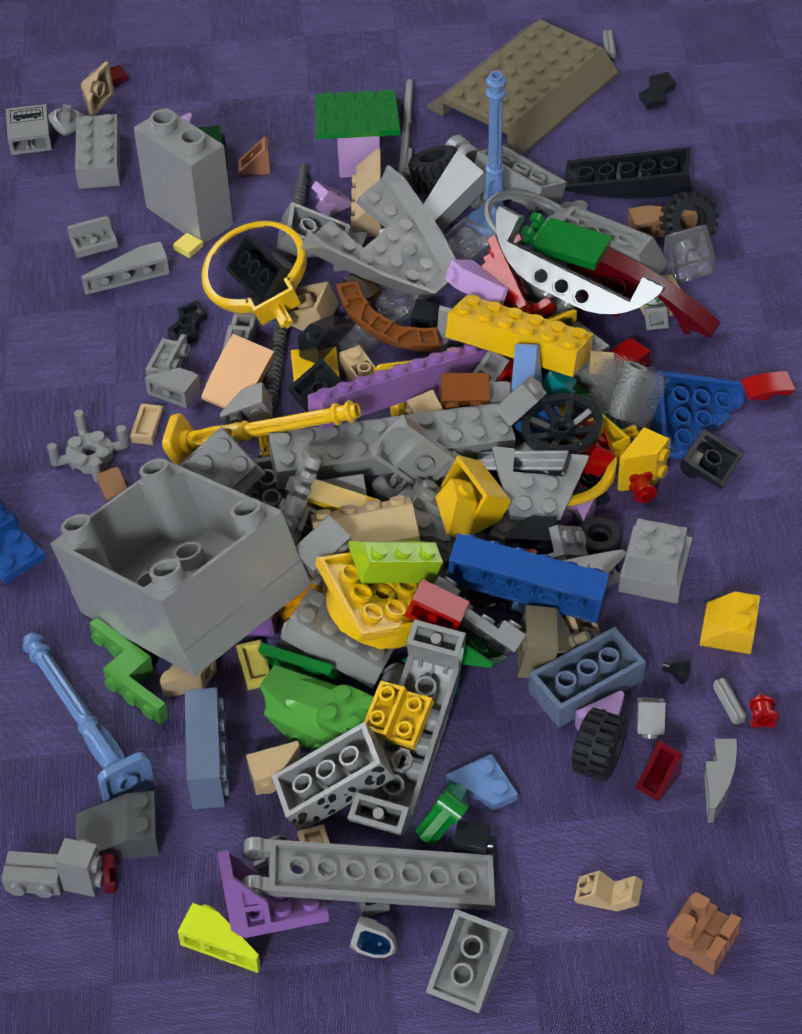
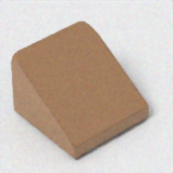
[96,467,127,501]

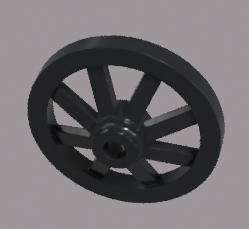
[521,393,604,454]

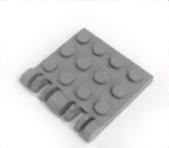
[278,448,322,540]

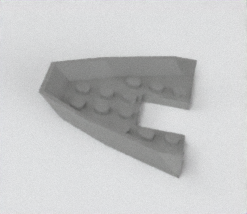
[301,165,456,295]

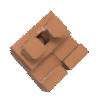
[667,892,742,976]

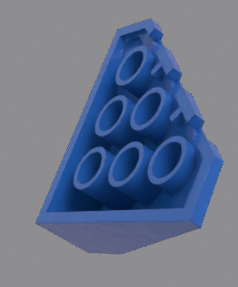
[647,371,745,460]

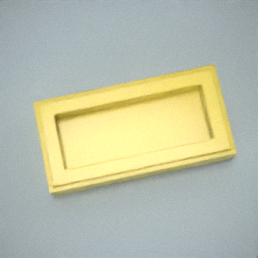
[236,639,270,690]

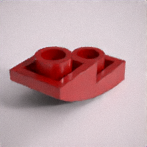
[741,371,796,400]

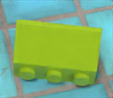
[348,541,443,583]

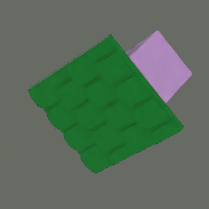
[315,90,400,178]

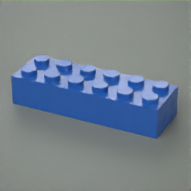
[448,533,609,624]

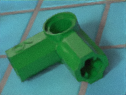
[415,783,469,845]

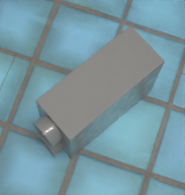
[134,108,233,245]

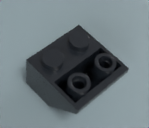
[505,515,557,555]

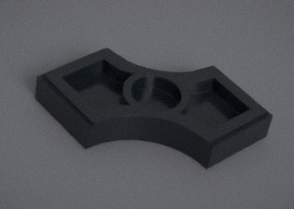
[639,72,676,110]
[167,300,208,344]

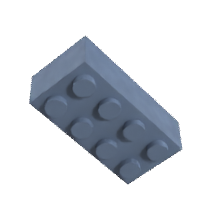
[528,627,646,728]
[185,687,230,810]

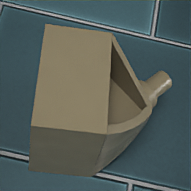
[517,605,591,678]

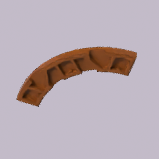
[336,281,441,351]

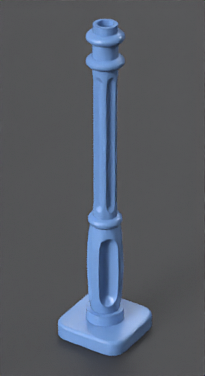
[468,71,508,240]
[22,633,155,802]

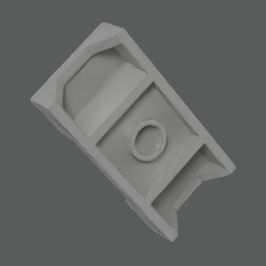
[370,414,462,487]
[432,576,526,656]

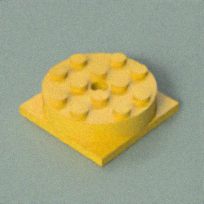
[315,552,419,649]

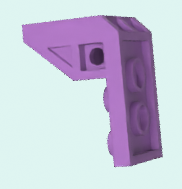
[217,850,329,938]

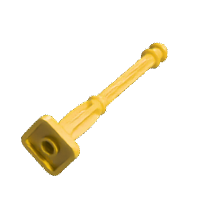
[162,400,361,465]

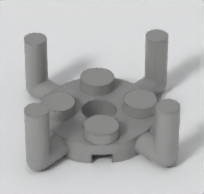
[47,410,129,483]

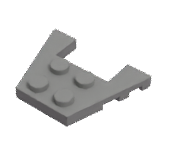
[492,446,588,524]

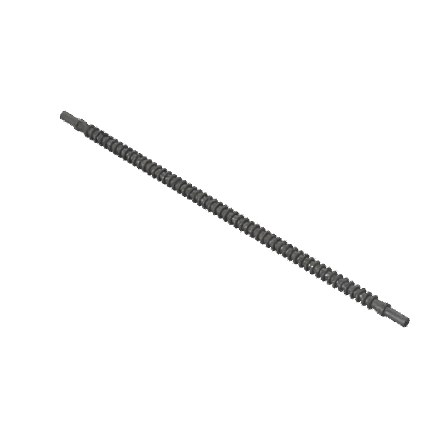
[257,164,308,458]

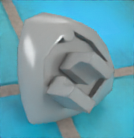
[47,104,83,136]
[371,473,411,502]

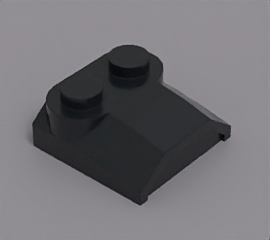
[287,358,343,412]
[680,429,744,489]

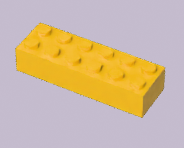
[445,295,594,377]

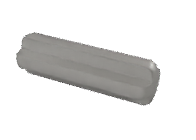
[603,29,616,59]
[713,678,746,725]

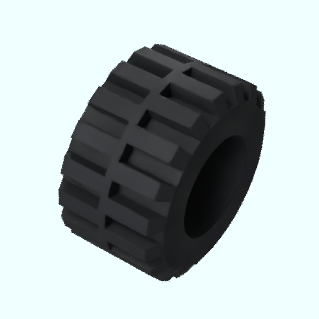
[408,145,458,193]
[659,191,719,247]
[571,707,627,782]

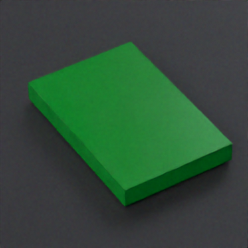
[258,642,343,686]

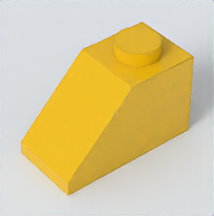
[435,478,478,538]

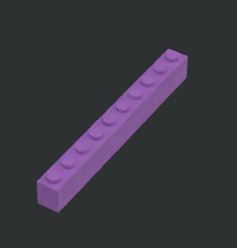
[308,343,504,429]

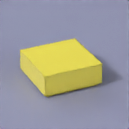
[173,233,204,258]

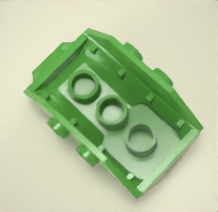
[260,665,374,751]

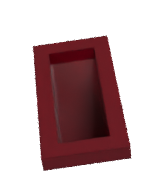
[635,740,684,801]

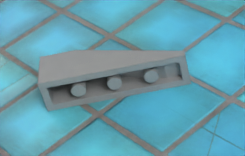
[81,241,170,295]

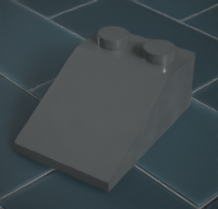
[76,791,159,861]

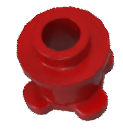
[629,472,657,503]
[749,694,779,728]

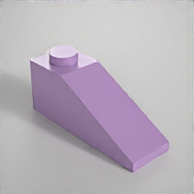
[446,259,508,306]

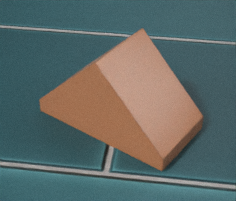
[238,136,270,176]

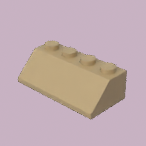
[351,149,382,237]
[310,495,420,553]

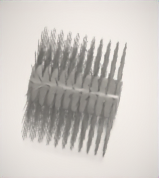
[588,353,669,429]

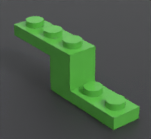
[89,617,168,724]

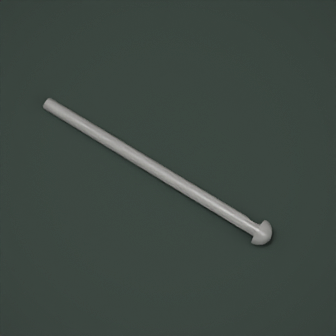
[398,79,414,182]

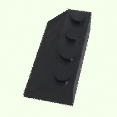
[225,232,304,303]

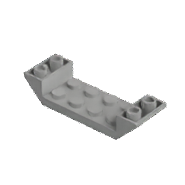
[536,205,668,275]

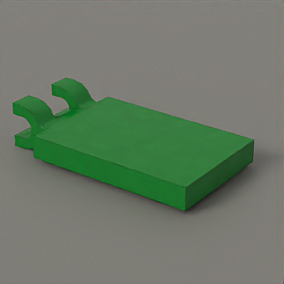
[521,212,612,271]

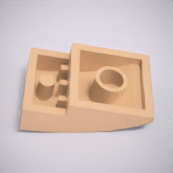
[201,334,274,409]

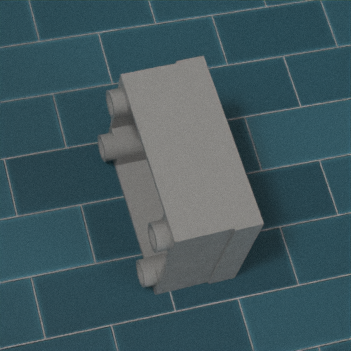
[50,458,311,676]

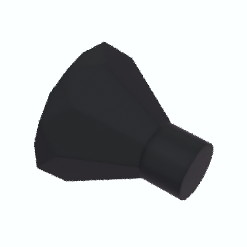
[662,659,691,684]

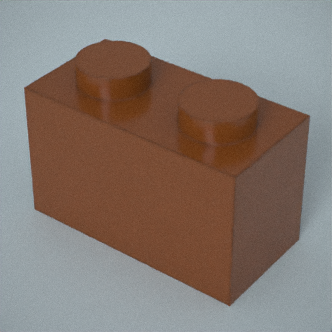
[439,373,490,410]

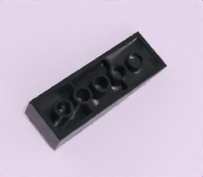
[564,147,694,199]

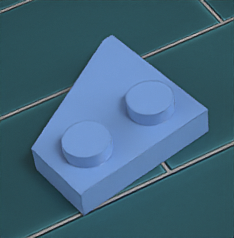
[446,754,518,811]

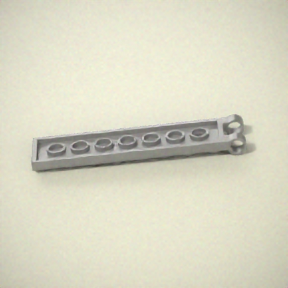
[243,837,495,911]

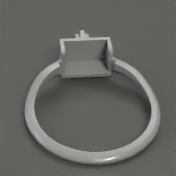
[484,190,568,263]

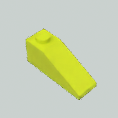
[178,903,261,973]

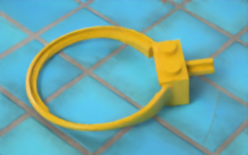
[201,221,307,328]
[497,414,639,507]

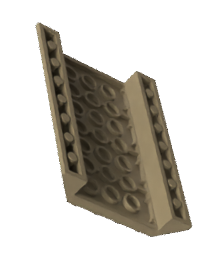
[427,19,618,155]

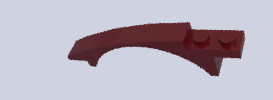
[572,248,721,338]

